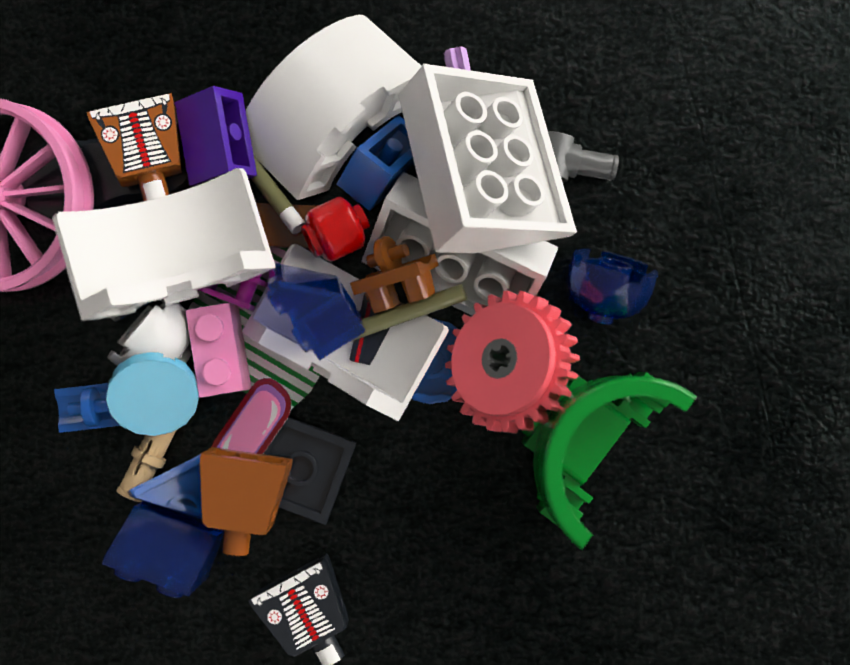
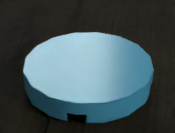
[106,352,199,436]

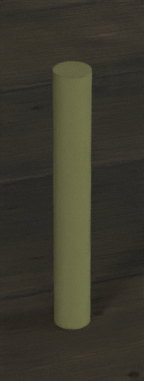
[340,284,467,343]

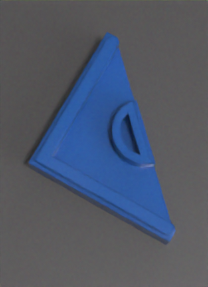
[128,454,202,519]

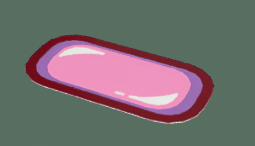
[212,378,292,454]

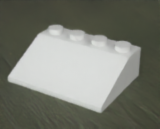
[398,64,577,254]

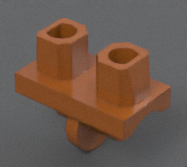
[350,236,439,314]

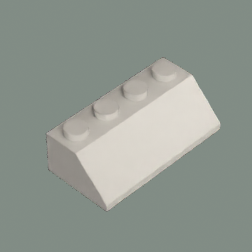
[361,172,558,316]

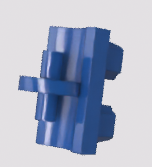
[54,383,121,433]

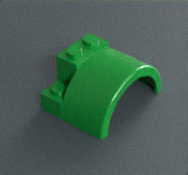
[521,372,696,549]

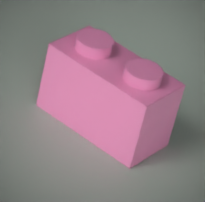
[185,303,251,398]

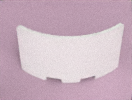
[245,15,421,200]
[53,168,276,321]
[242,244,448,421]

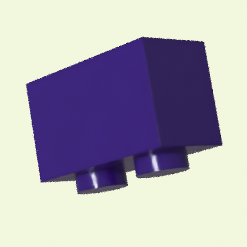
[175,86,257,187]

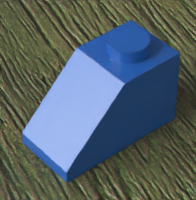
[336,115,414,211]

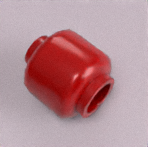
[301,197,369,262]

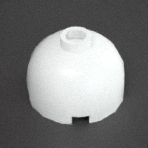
[107,299,192,366]

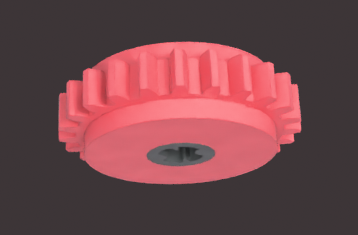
[445,290,580,434]

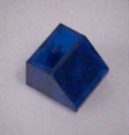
[266,263,366,361]
[102,501,225,598]

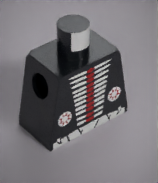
[248,553,349,665]

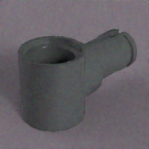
[548,131,619,183]

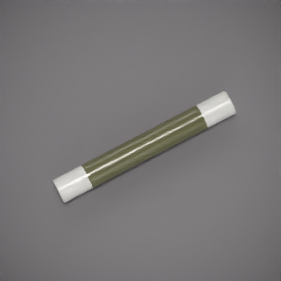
[251,156,306,234]

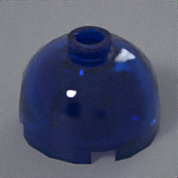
[567,249,658,324]

